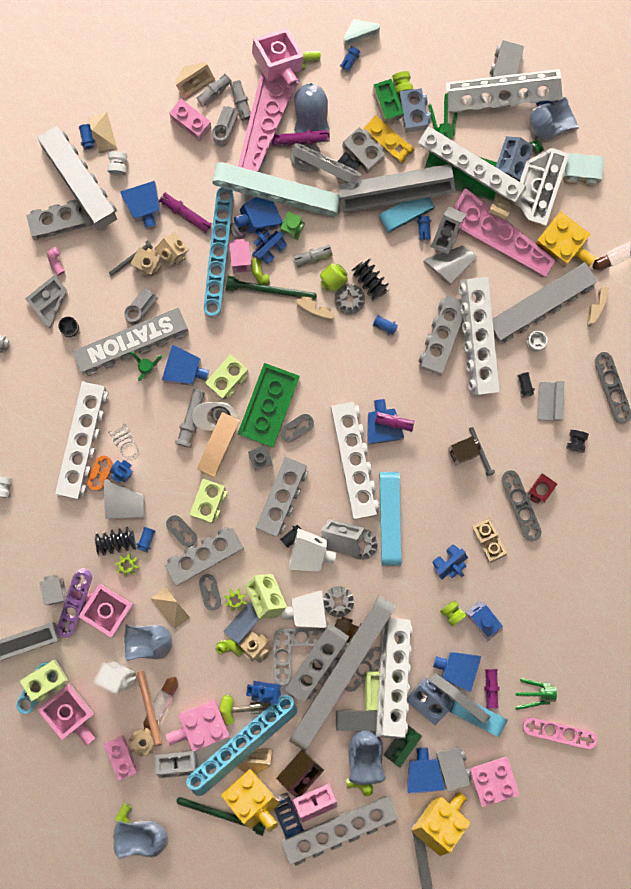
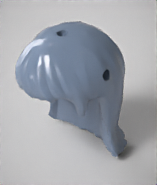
[294,83,330,133]
[529,96,579,139]
[124,624,172,661]
[348,731,386,785]
[113,821,168,858]

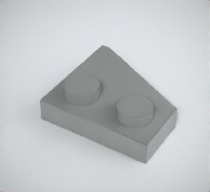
[25,275,67,327]

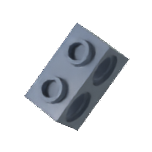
[399,88,431,133]
[496,136,534,181]
[407,678,454,726]

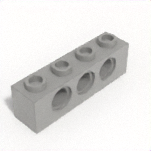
[26,199,93,241]
[418,295,463,376]
[256,457,308,537]
[165,526,244,586]
[285,624,349,703]

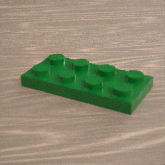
[424,152,497,202]
[237,363,300,448]

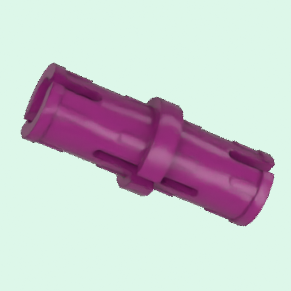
[375,412,415,432]
[484,669,500,708]

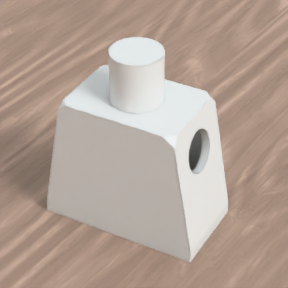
[289,529,336,572]
[282,591,326,628]

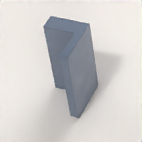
[223,603,259,644]

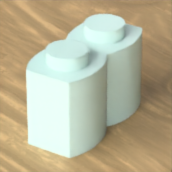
[563,153,604,185]

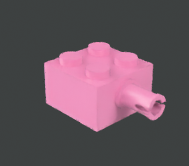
[252,28,304,88]
[73,584,134,638]
[37,684,96,746]
[166,699,230,751]

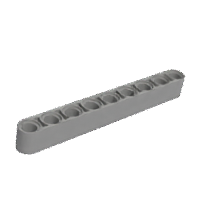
[289,596,396,751]

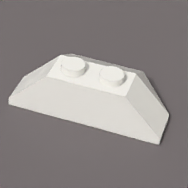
[518,148,569,226]

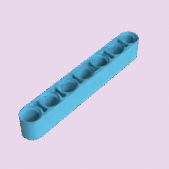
[204,187,234,319]
[187,695,297,796]

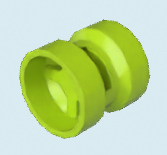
[392,71,414,95]
[440,600,467,626]

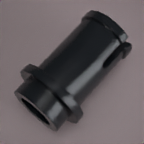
[517,372,535,397]
[280,524,302,548]

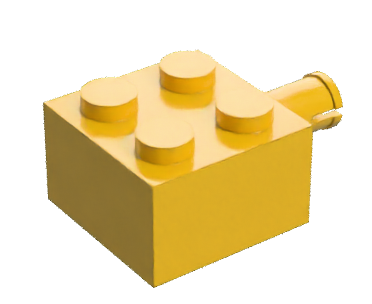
[536,211,597,268]
[221,769,280,832]
[411,792,470,856]

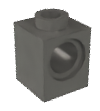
[248,445,273,471]

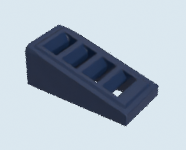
[274,792,304,839]

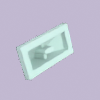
[343,19,380,46]

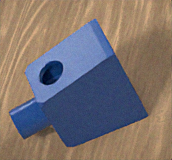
[120,180,161,229]
[234,197,283,234]
[162,345,209,386]
[367,399,404,445]
[465,601,503,641]
[433,652,481,692]
[407,747,445,793]

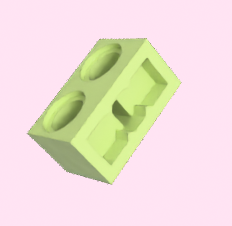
[205,354,248,400]
[190,479,227,523]
[245,574,287,619]
[20,660,68,702]

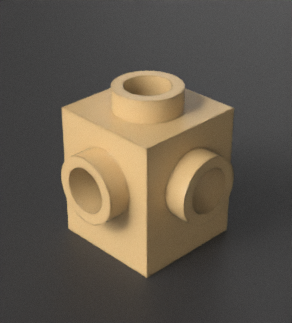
[154,233,189,266]
[131,247,161,277]
[238,630,273,664]
[129,728,157,757]

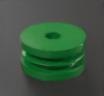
[529,138,544,155]

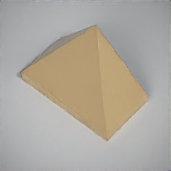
[175,63,215,99]
[89,112,117,153]
[151,587,190,629]
[237,746,272,774]

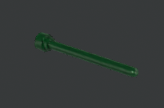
[226,275,317,300]
[176,797,266,836]

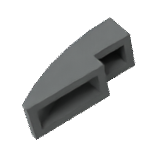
[336,710,396,731]

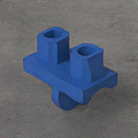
[251,230,287,264]
[432,544,468,580]
[246,681,281,704]

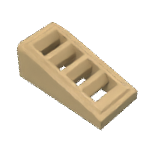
[489,194,513,219]

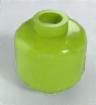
[320,263,348,292]

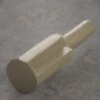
[231,702,271,714]

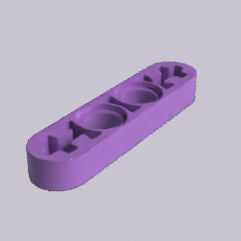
[57,568,92,638]

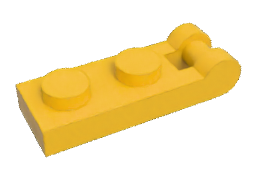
[363,115,414,164]

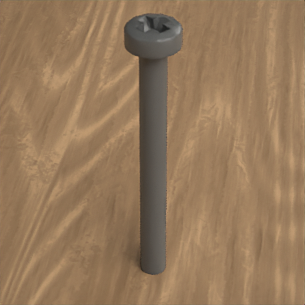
[108,241,153,276]
[469,427,495,476]

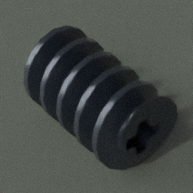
[351,258,389,302]
[95,527,136,556]

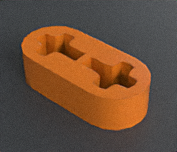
[87,456,113,491]

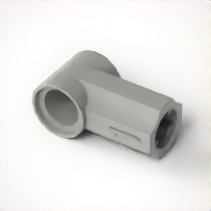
[212,106,239,146]
[124,288,158,325]

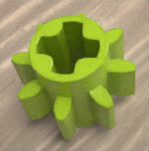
[115,553,139,577]
[224,588,247,612]

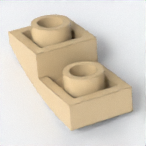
[297,297,334,322]
[472,518,507,563]

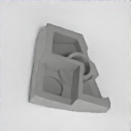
[424,246,477,285]
[104,479,145,519]

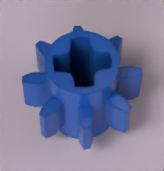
[109,460,134,483]

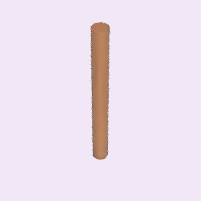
[136,671,162,747]

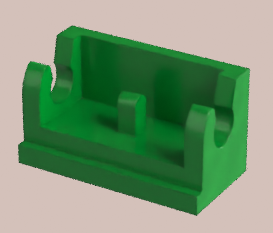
[373,79,404,124]

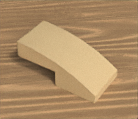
[587,286,609,326]

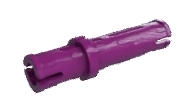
[272,130,330,146]
[159,192,212,234]

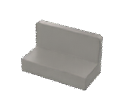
[537,381,565,421]
[321,519,364,557]

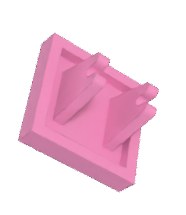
[470,756,520,807]

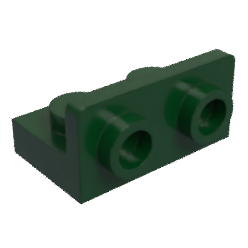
[384,726,422,768]

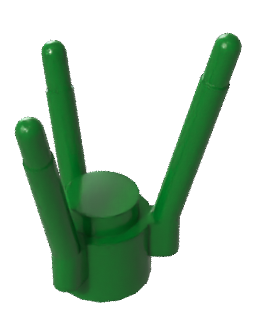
[428,93,458,140]
[131,351,162,381]
[515,678,557,710]

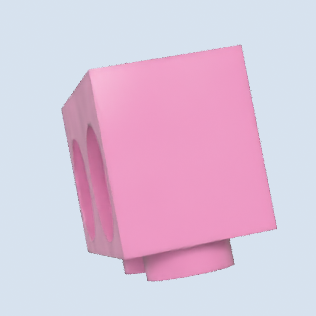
[169,99,211,141]
[230,239,252,273]
[104,735,138,781]
[293,784,338,823]

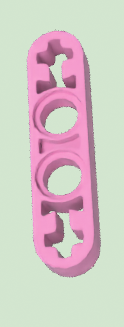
[522,717,597,749]

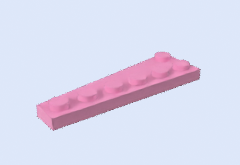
[238,71,299,172]
[454,188,556,277]

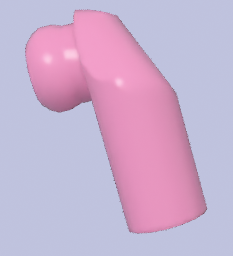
[47,247,65,276]

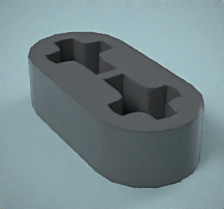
[281,414,314,442]
[166,515,197,547]
[199,574,221,610]

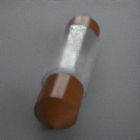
[592,242,631,271]
[143,677,179,730]

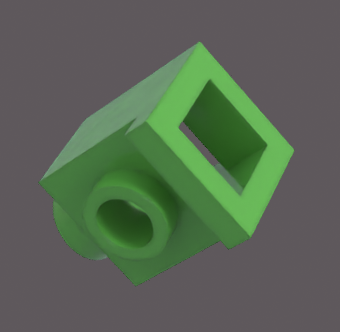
[280,211,305,240]

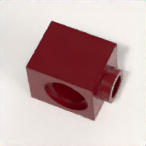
[527,473,558,504]

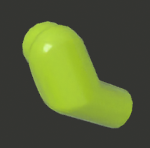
[302,51,321,70]
[251,258,270,285]
[215,639,245,657]
[219,695,234,725]
[346,779,373,796]
[115,803,132,823]

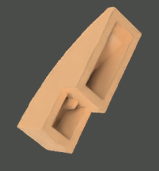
[197,412,240,477]

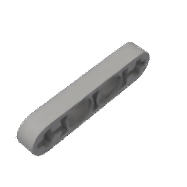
[291,143,361,184]

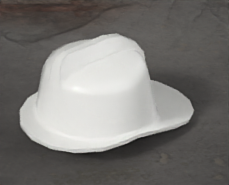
[192,402,238,431]

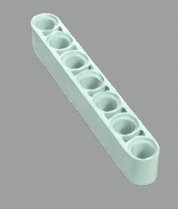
[212,163,340,217]

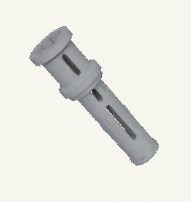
[175,389,205,448]

